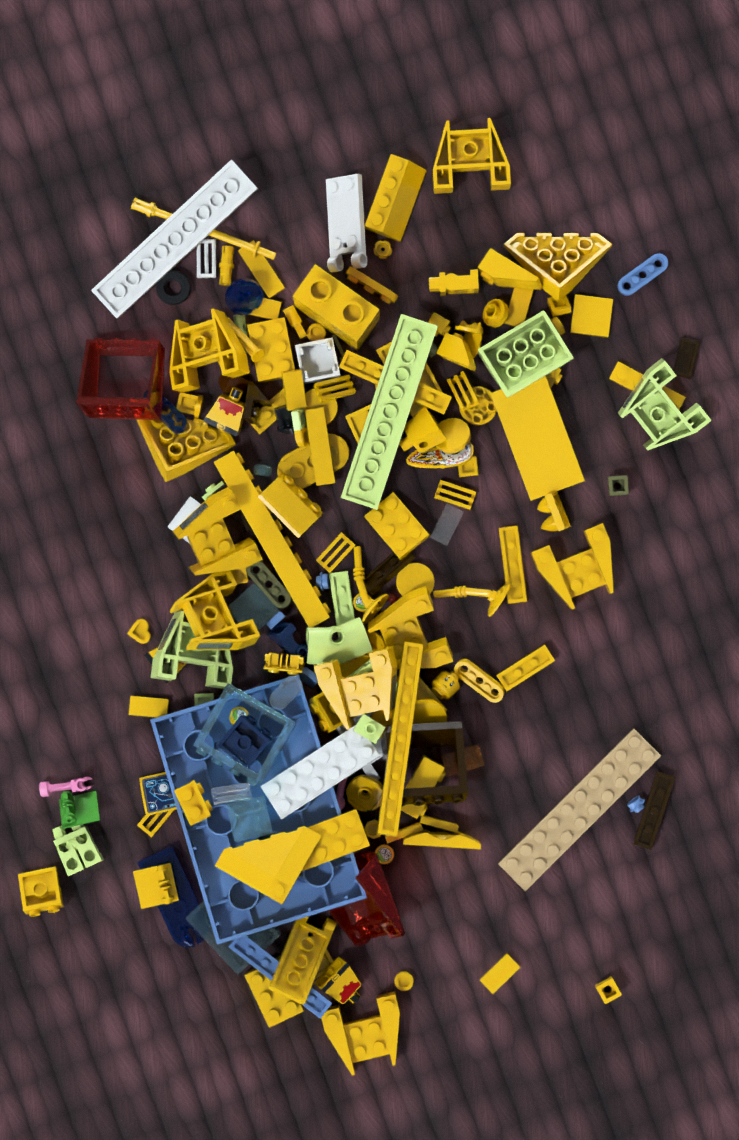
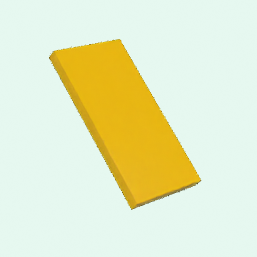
[491,376,585,500]

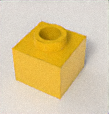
[595,976,622,1004]

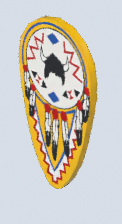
[406,442,474,469]

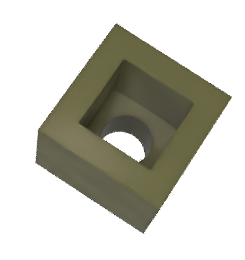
[607,475,629,497]

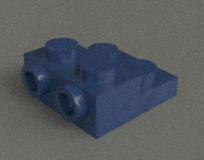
[217,715,273,770]

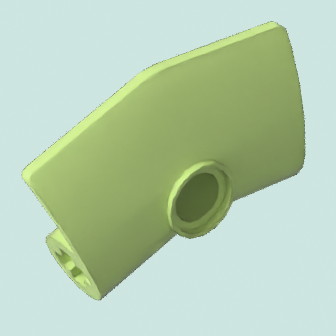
[306,617,372,664]

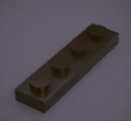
[633,771,676,850]

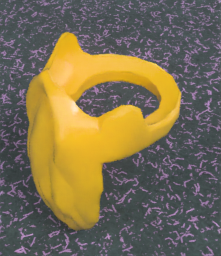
[455,321,483,359]

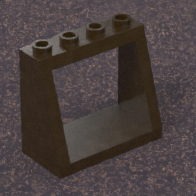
[381,721,468,807]

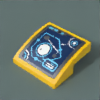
[139,772,177,816]

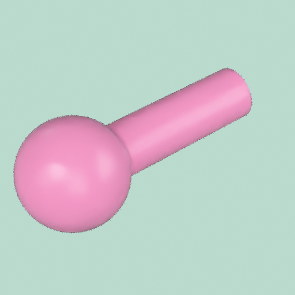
[336,777,348,810]

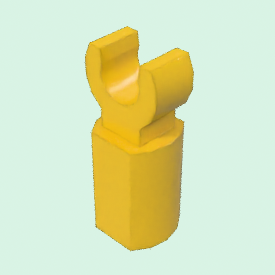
[283,305,307,339]

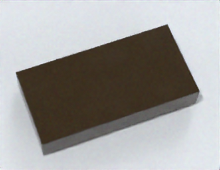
[673,337,700,379]

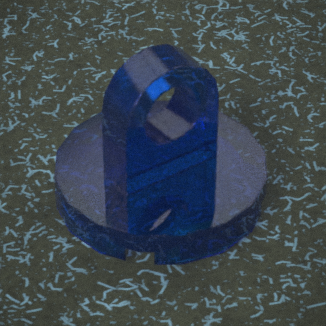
[225,278,263,315]

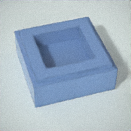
[266,611,286,629]
[299,667,318,689]

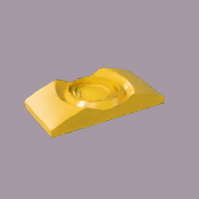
[403,829,481,849]

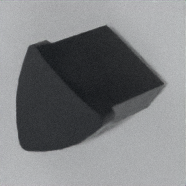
[274,405,294,434]

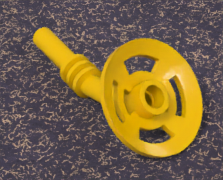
[353,546,389,624]
[433,583,511,617]

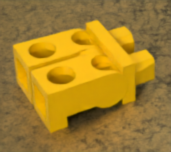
[429,269,479,296]

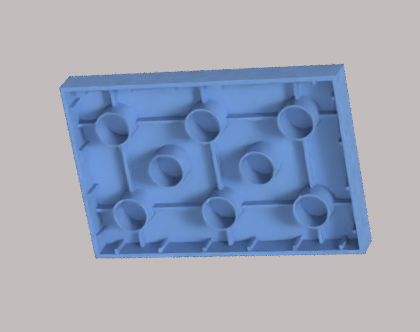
[150,674,367,945]

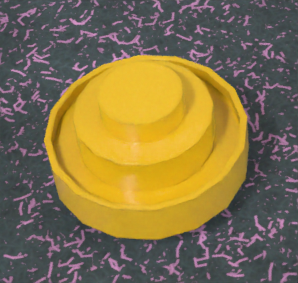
[483,299,509,328]

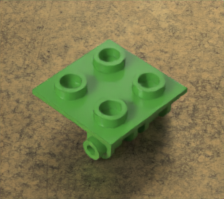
[59,790,100,829]

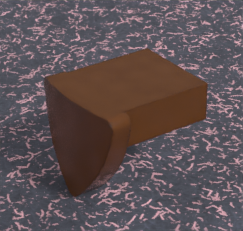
[218,375,249,400]

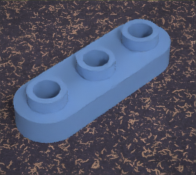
[617,253,668,296]

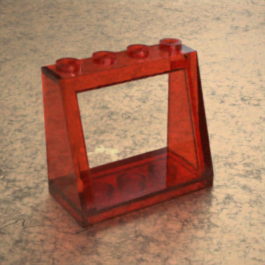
[76,338,165,420]

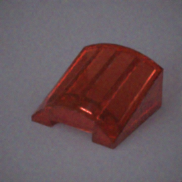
[328,851,405,946]

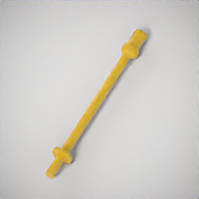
[131,197,277,260]

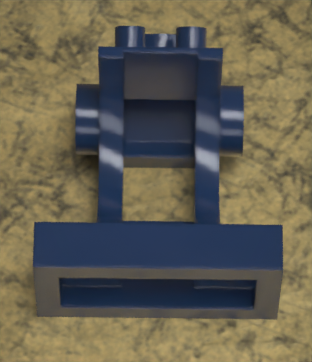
[266,622,308,663]

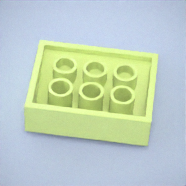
[478,310,574,398]

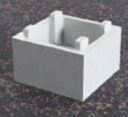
[295,337,341,384]

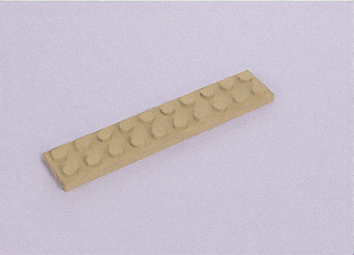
[498,728,661,891]

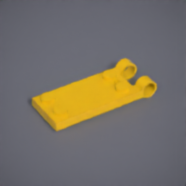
[268,916,337,1005]

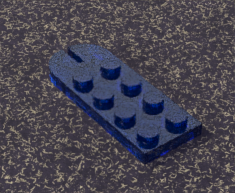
[137,846,209,947]

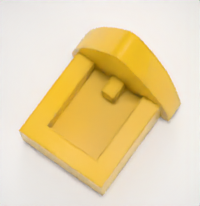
[176,392,203,418]

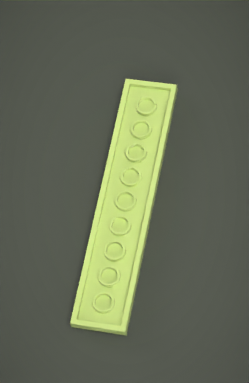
[341,314,438,510]

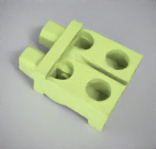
[53,824,104,876]

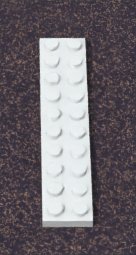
[91,160,258,319]

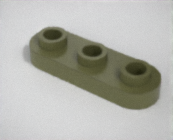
[247,561,291,608]

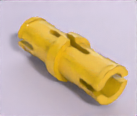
[219,246,234,286]

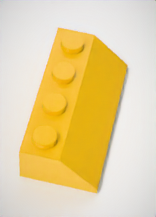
[365,154,427,242]

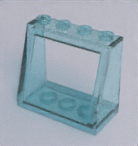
[193,683,297,787]

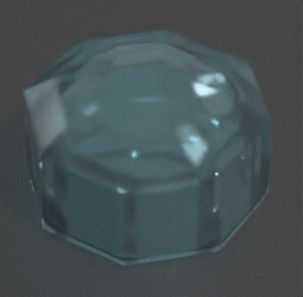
[253,464,272,477]

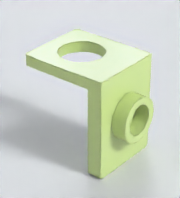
[202,481,225,500]
[353,714,385,744]

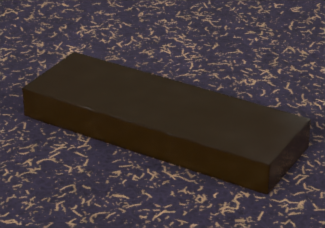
[364,552,415,596]

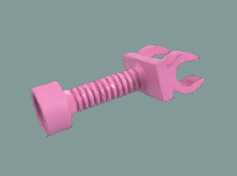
[39,777,93,797]

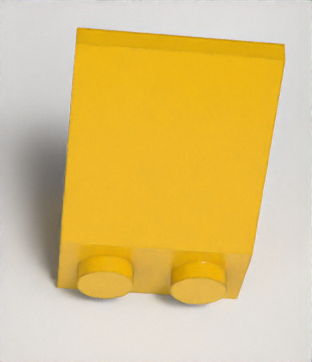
[478,248,543,290]

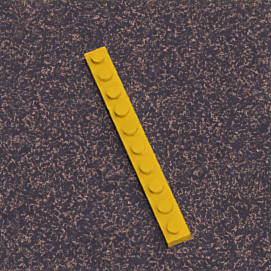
[377,641,423,837]

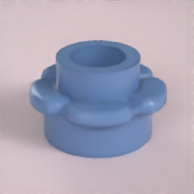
[316,572,330,591]
[627,795,645,813]

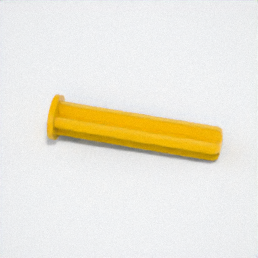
[228,318,265,362]

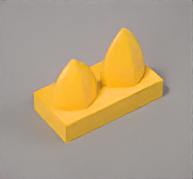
[537,491,571,531]

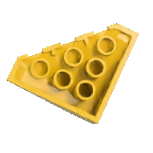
[504,233,612,302]
[133,403,236,482]
[215,826,321,905]

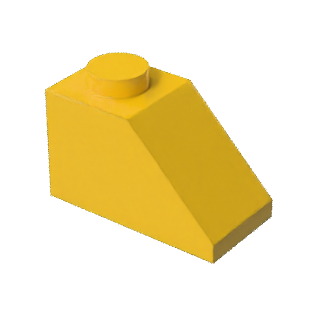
[436,332,476,371]

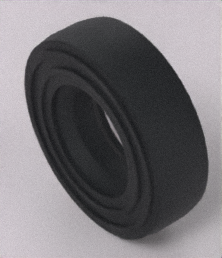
[156,270,191,305]

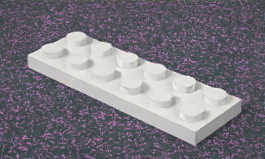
[260,725,380,820]

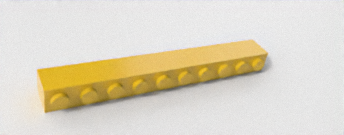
[214,451,331,628]

